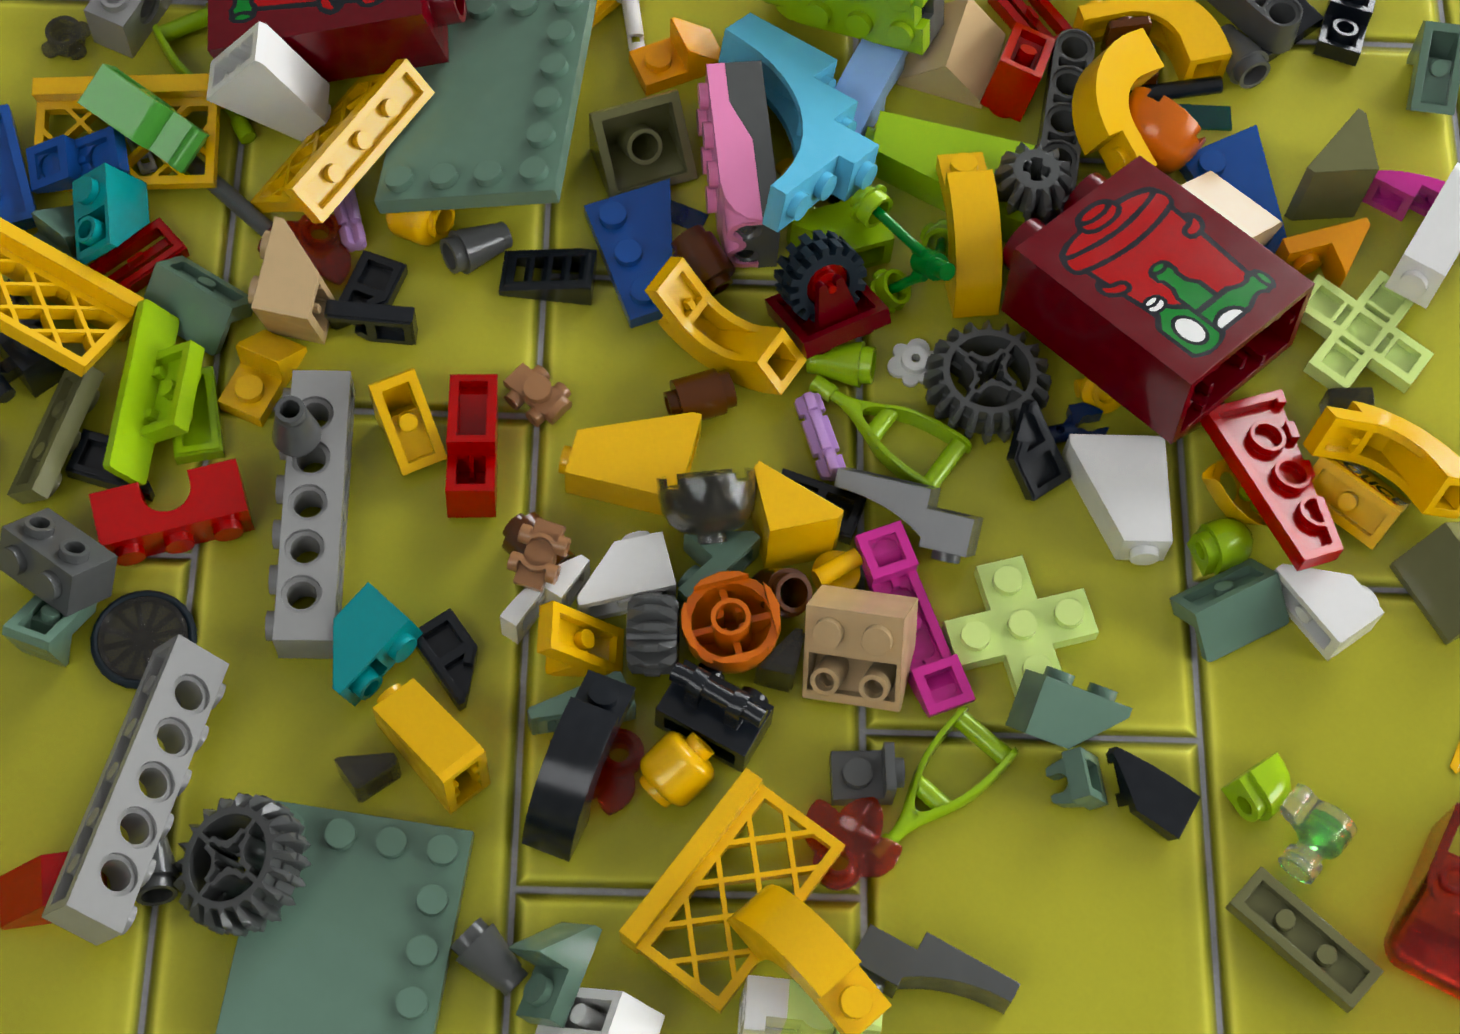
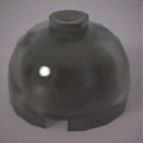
[656,468,757,545]

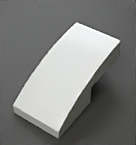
[500,555,590,644]

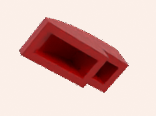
[445,374,498,518]

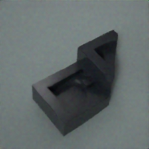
[1106,747,1200,841]

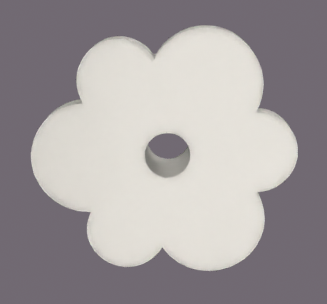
[887,338,934,388]

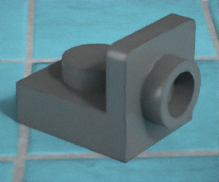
[829,742,905,806]

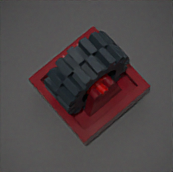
[765,230,891,359]

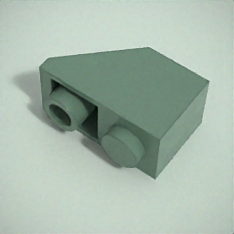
[1005,666,1133,749]

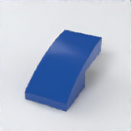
[26,126,130,194]

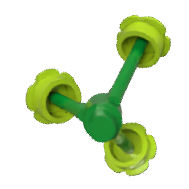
[850,184,956,313]

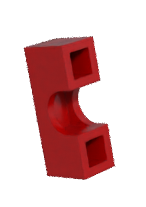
[89,458,255,566]

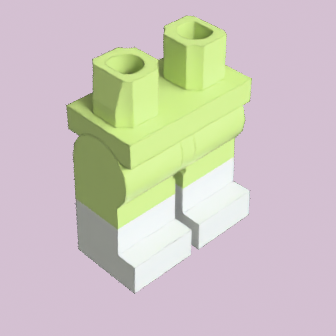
[737,975,883,1034]

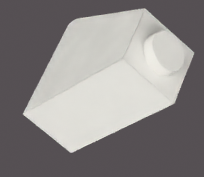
[206,21,331,142]
[1385,162,1460,309]
[1062,434,1173,565]

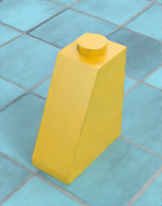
[558,412,702,519]
[372,678,491,815]

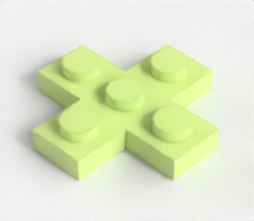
[1301,270,1434,398]
[942,555,1099,697]

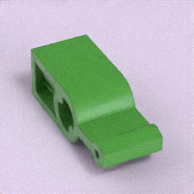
[77,63,210,174]

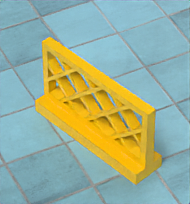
[250,58,435,223]
[32,73,225,192]
[0,217,145,377]
[619,767,846,1014]

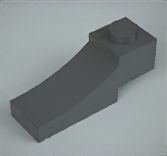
[834,467,983,564]
[855,924,1021,1014]

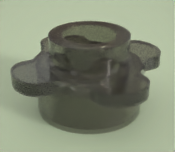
[41,16,91,60]

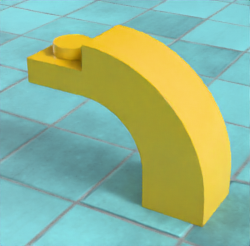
[1072,0,1232,81]
[1072,28,1164,175]
[936,152,1003,318]
[644,256,807,395]
[1303,401,1460,519]
[726,884,892,1034]

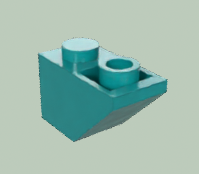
[72,163,150,265]
[332,582,423,706]

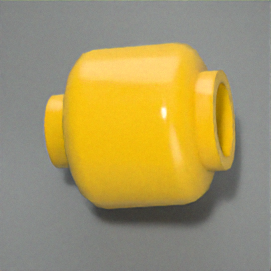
[385,209,455,246]
[639,731,715,808]

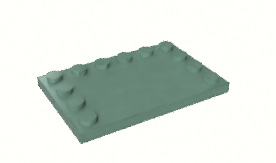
[374,0,597,214]
[215,800,474,1034]

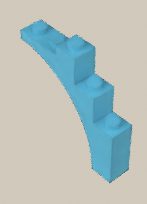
[718,13,879,233]

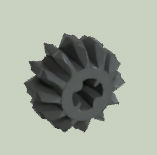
[994,141,1073,222]
[626,592,680,677]

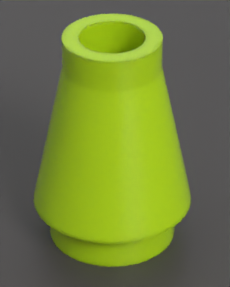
[806,341,877,388]

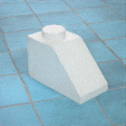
[577,531,676,620]
[1274,563,1385,662]
[535,987,665,1034]

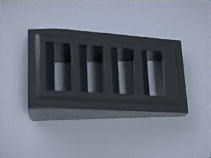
[499,248,597,305]

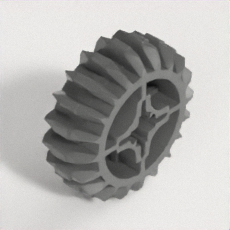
[923,319,1052,445]
[173,793,312,937]

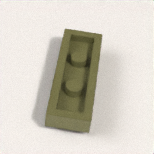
[7,366,105,504]
[1225,866,1384,1013]

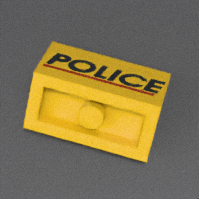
[1312,457,1411,550]

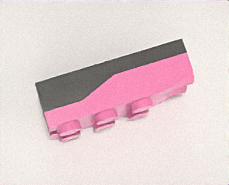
[696,60,780,268]

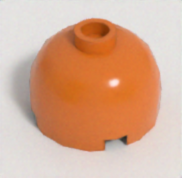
[1129,87,1206,174]
[681,571,781,674]

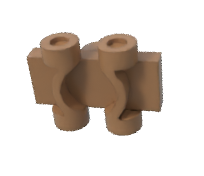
[503,363,572,427]
[507,517,571,593]

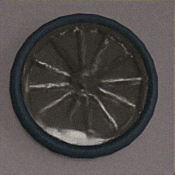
[90,590,197,689]

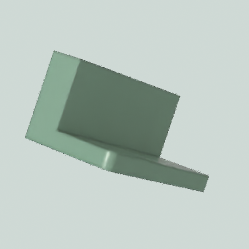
[143,255,253,356]
[1170,558,1289,662]

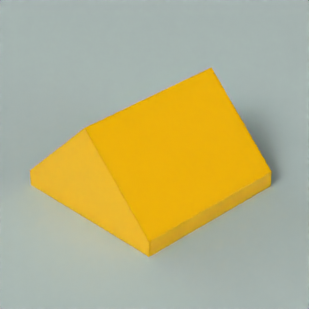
[749,461,844,569]

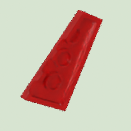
[1200,389,1344,572]

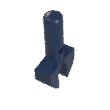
[1048,402,1109,444]

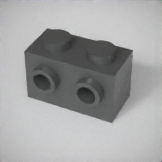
[0,508,118,617]

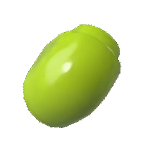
[1186,518,1254,577]
[1221,752,1291,822]

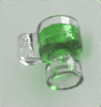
[1278,783,1357,885]

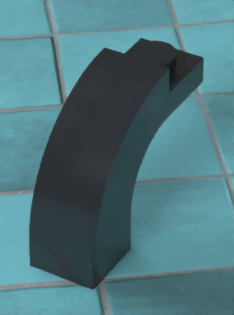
[522,670,636,862]

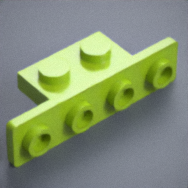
[103,299,205,486]

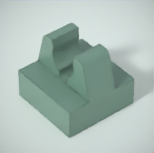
[1046,747,1108,810]

